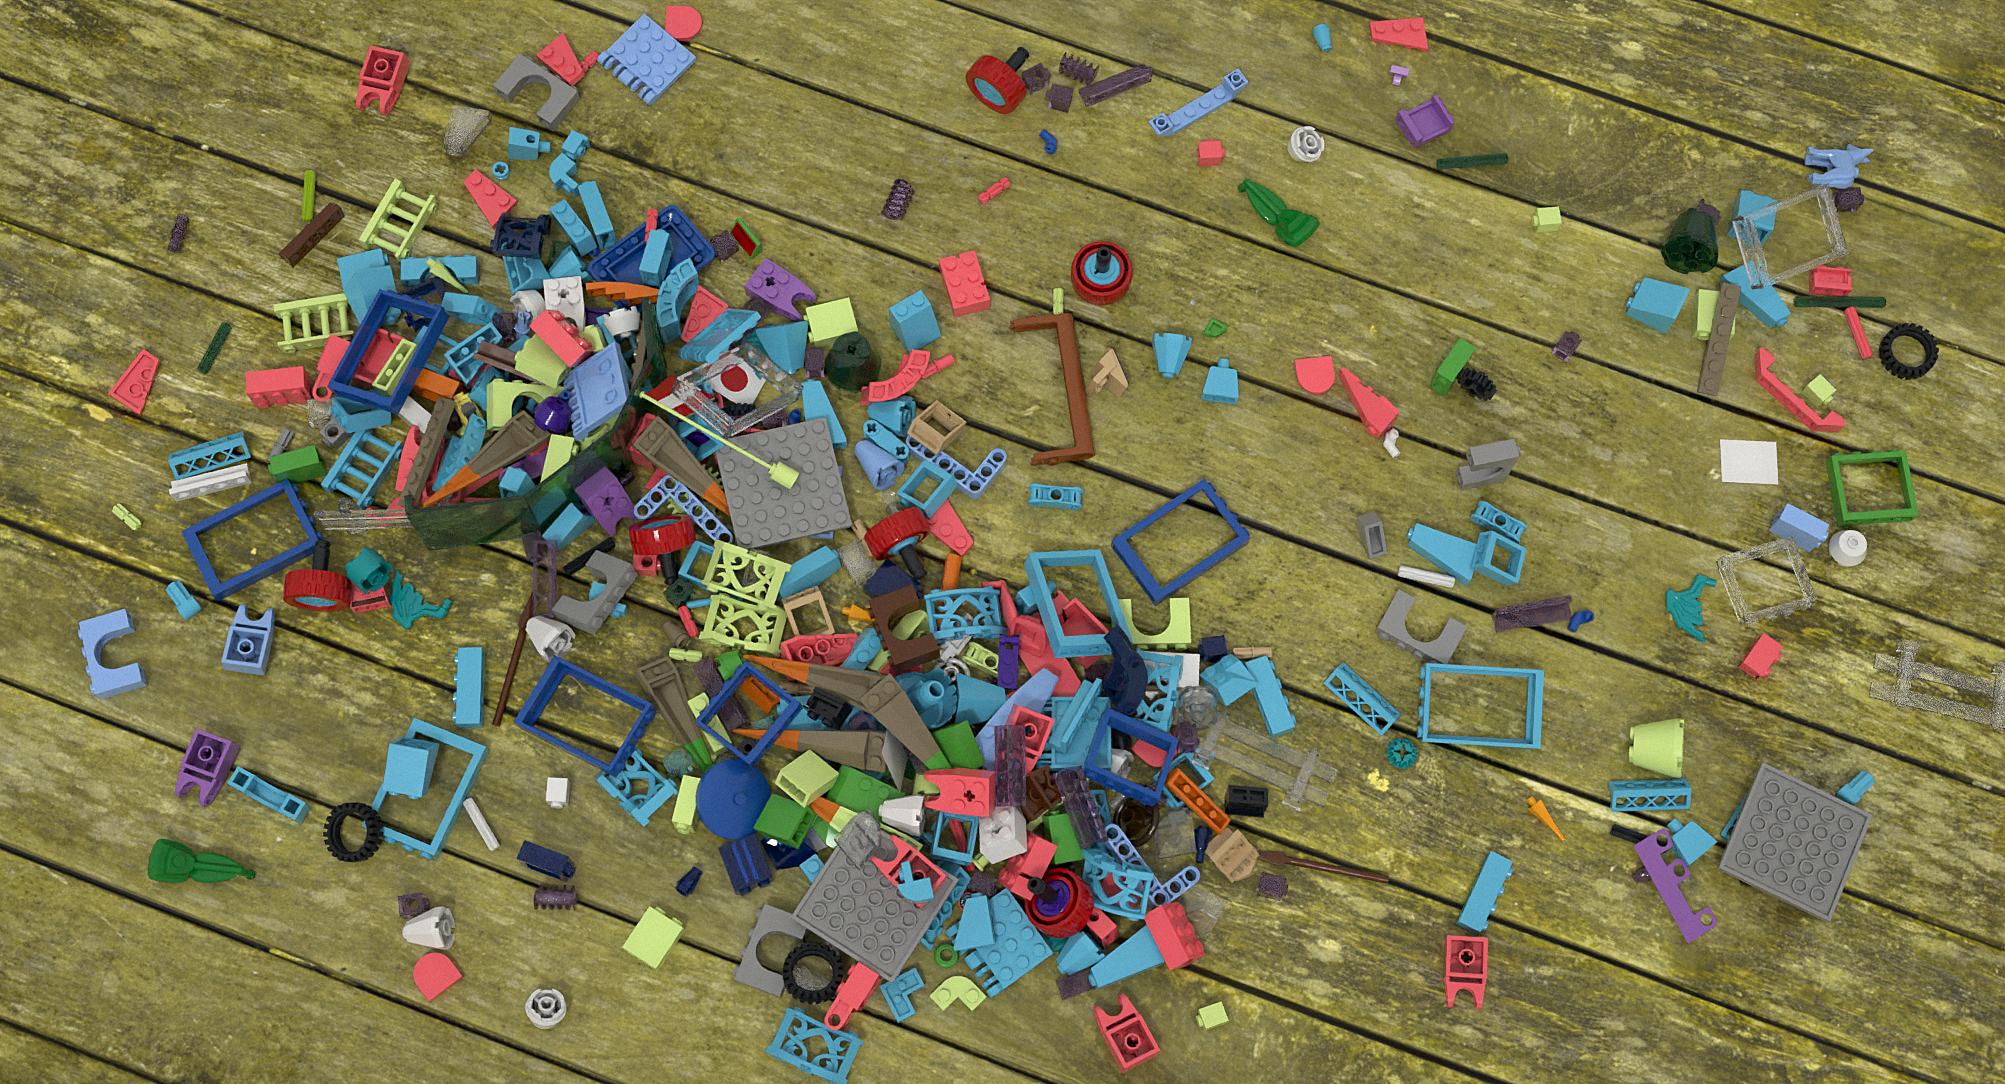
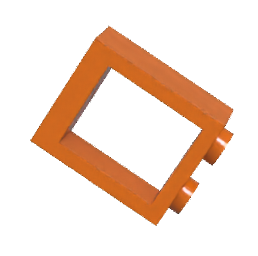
[413,368,465,411]

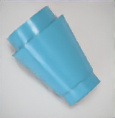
[1312,24,1332,52]

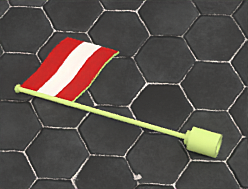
[639,375,799,489]

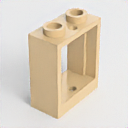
[907,400,966,455]
[781,586,835,637]

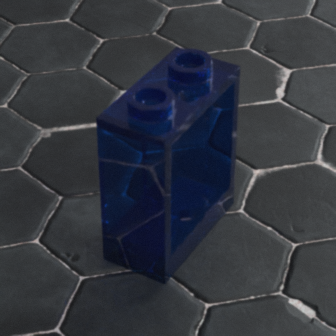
[398,276,451,332]
[516,840,576,883]

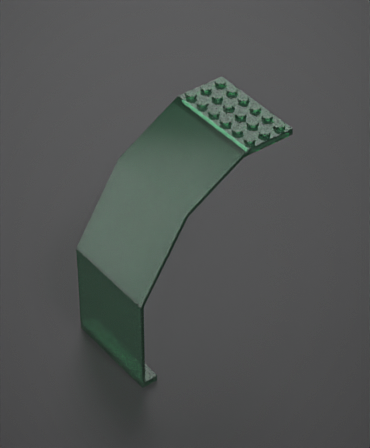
[404,298,669,551]

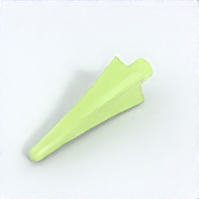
[425,257,468,294]

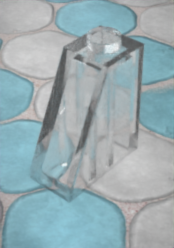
[443,105,492,155]

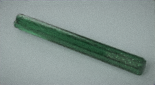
[1793,296,1886,308]

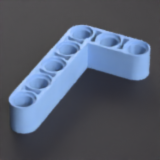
[906,435,1007,499]
[634,475,735,545]
[1100,824,1200,909]

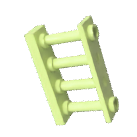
[359,179,437,264]
[273,293,355,353]

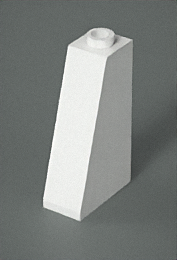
[398,396,450,447]
[1143,651,1200,697]

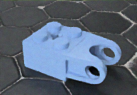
[221,603,275,676]

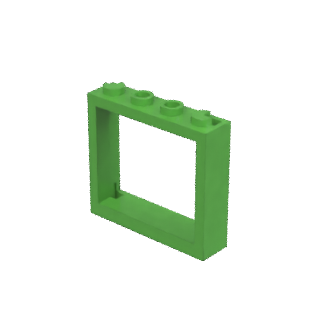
[1826,449,1919,526]

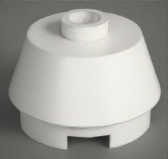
[1288,126,1325,162]
[510,289,546,325]
[603,306,640,338]
[1828,530,1867,567]
[525,989,567,1029]

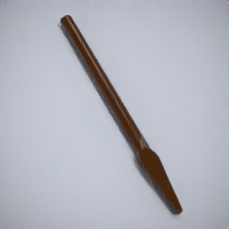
[492,591,536,727]
[1257,851,1389,884]

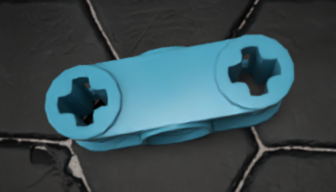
[863,420,909,464]
[1027,484,1084,511]
[1470,501,1528,544]

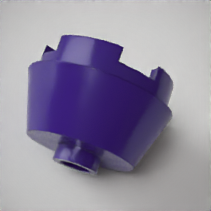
[533,396,571,434]

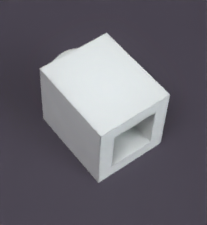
[546,778,570,809]

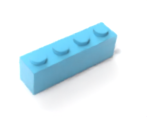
[453,647,485,729]
[1244,655,1296,739]
[1455,851,1513,935]

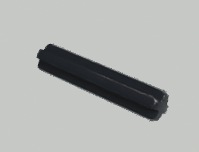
[563,538,615,576]
[1610,824,1668,854]

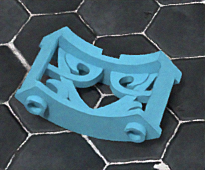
[656,258,699,344]
[924,586,1008,643]
[1133,649,1183,734]
[594,746,678,827]
[1081,847,1154,921]
[765,1007,864,1084]

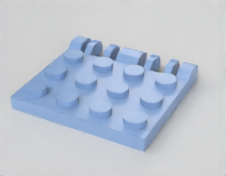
[597,14,697,106]
[563,341,632,441]

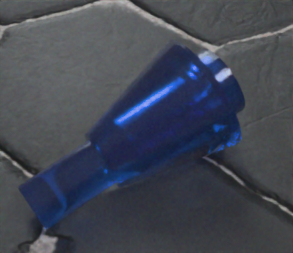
[1193,826,1213,864]

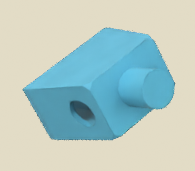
[508,127,550,160]
[1201,359,1239,404]
[1014,580,1057,616]
[1667,818,1717,868]

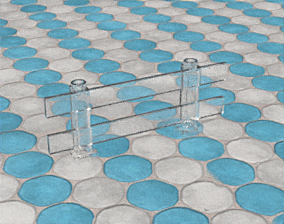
[314,497,480,534]
[1869,639,2005,730]
[1178,706,1338,811]

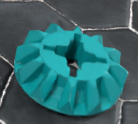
[1386,738,1418,769]

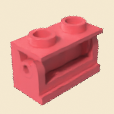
[1809,265,1852,297]
[1738,633,1783,681]

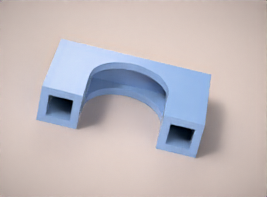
[78,609,147,699]

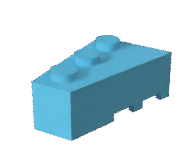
[501,242,551,295]
[444,322,504,390]
[499,467,549,525]

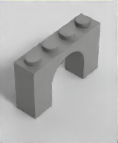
[493,54,580,132]
[1455,439,1521,491]
[552,550,638,635]
[1375,589,1468,664]
[733,904,809,999]

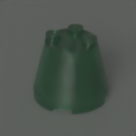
[1661,208,1719,274]
[825,331,881,393]

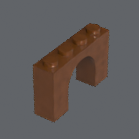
[867,585,941,674]

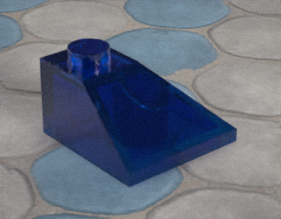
[760,835,818,870]

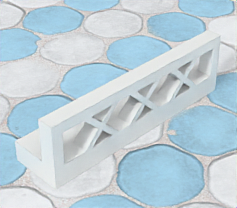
[169,463,252,502]

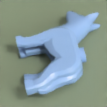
[1804,144,1874,189]

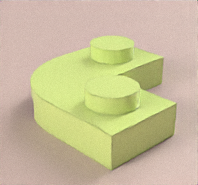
[929,976,987,1012]

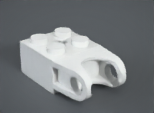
[543,276,586,333]
[979,790,1027,864]

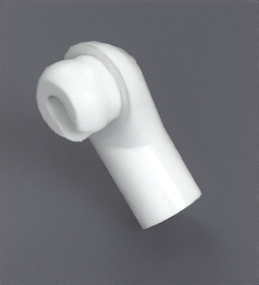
[1383,429,1400,458]

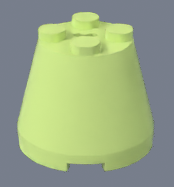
[1629,718,1684,778]

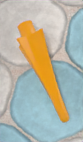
[842,604,894,626]
[1526,796,1565,841]

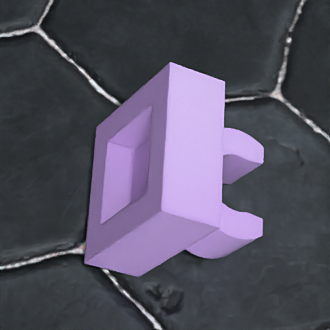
[1389,65,1409,86]

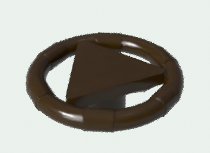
[1113,797,1160,848]

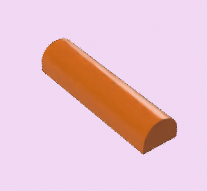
[936,553,962,631]
[1164,768,1231,835]

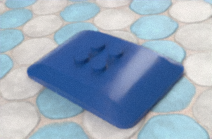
[588,205,715,313]

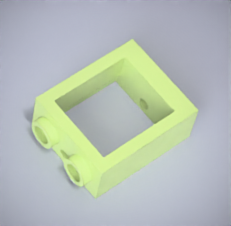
[672,775,701,835]

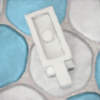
[938,612,980,663]

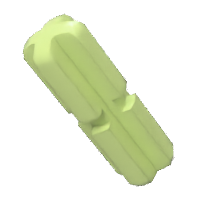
[1053,288,1063,315]
[112,503,142,531]
[669,648,703,663]

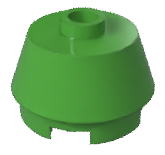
[714,650,750,687]

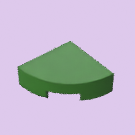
[1202,318,1228,338]

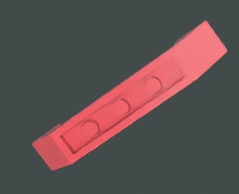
[1754,347,1847,432]

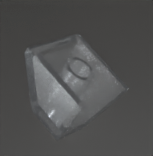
[1154,807,1196,860]
[834,809,881,870]
[1181,886,1228,940]

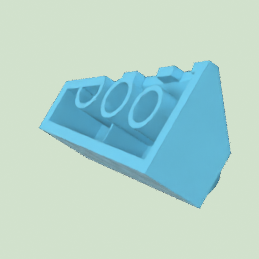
[920,862,971,951]

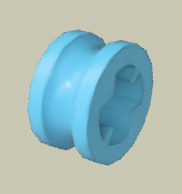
[492,161,510,180]

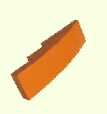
[586,282,659,306]

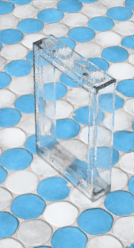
[1732,183,1849,290]
[671,341,804,439]

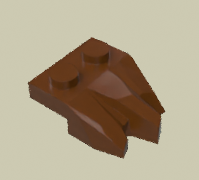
[1008,765,1065,822]

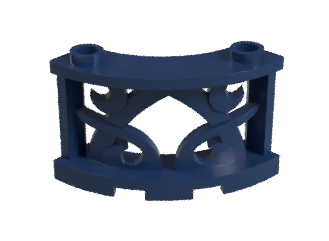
[490,212,552,259]
[1102,624,1148,717]

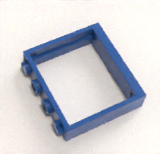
[695,661,803,769]
[1080,707,1179,807]

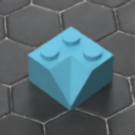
[1199,653,1258,706]

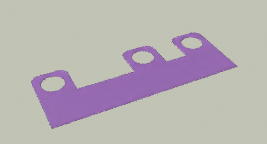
[1634,829,1717,943]

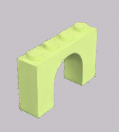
[487,379,567,435]
[1111,598,1191,651]

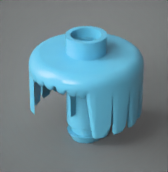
[895,668,958,733]

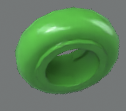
[934,943,959,968]

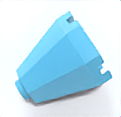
[547,245,593,285]
[1152,333,1192,378]
[868,395,916,437]
[1056,928,1107,975]

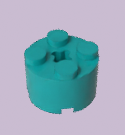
[345,547,393,594]

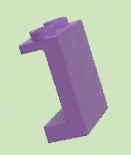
[1396,94,1454,149]

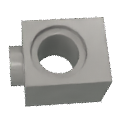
[319,417,353,450]

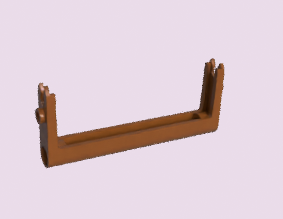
[1010,313,1095,466]

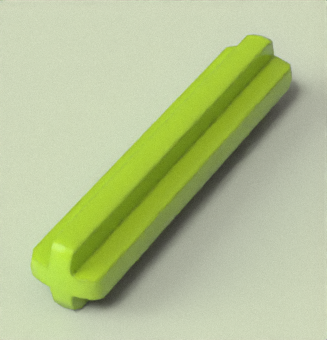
[302,170,316,222]

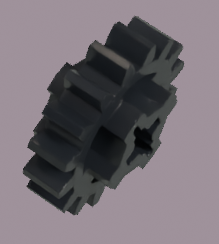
[1457,368,1497,401]

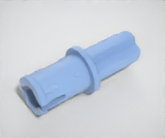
[515,311,530,342]

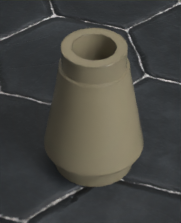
[662,621,690,649]

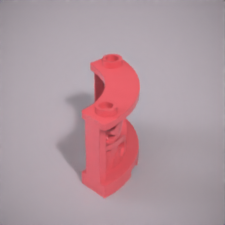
[860,349,930,406]

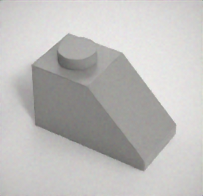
[1356,511,1387,559]

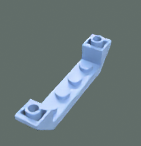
[1148,69,1249,137]

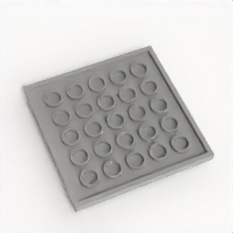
[715,417,852,551]
[1717,762,1873,923]
[791,815,959,984]

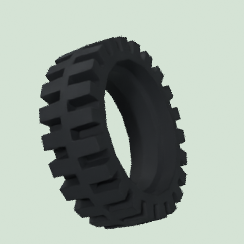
[1879,323,1939,380]
[323,802,384,862]
[783,942,843,1005]

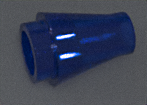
[675,866,703,897]

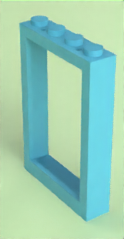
[1024,549,1133,658]
[1417,663,1544,749]
[362,718,489,860]

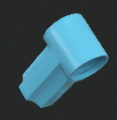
[166,580,202,620]
[1835,770,1876,805]

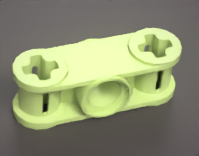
[961,642,1020,678]

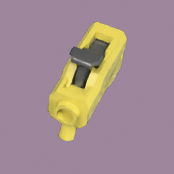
[453,392,493,440]

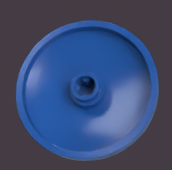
[696,759,771,840]

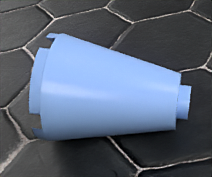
[854,440,904,491]

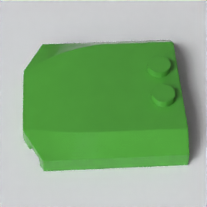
[812,764,909,850]

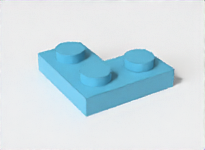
[879,968,925,1023]

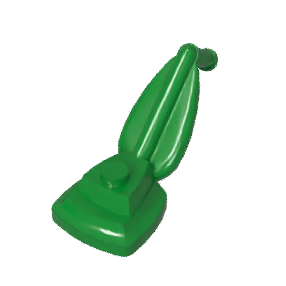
[1238,179,1320,247]
[148,839,255,883]

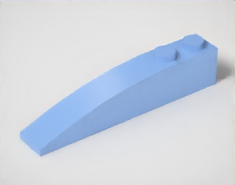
[975,668,1059,780]

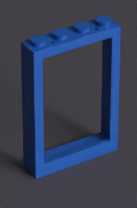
[327,289,450,415]
[1111,478,1250,606]
[181,479,324,601]
[514,656,657,778]

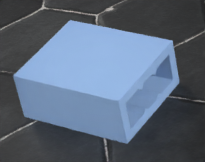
[1768,503,1829,552]

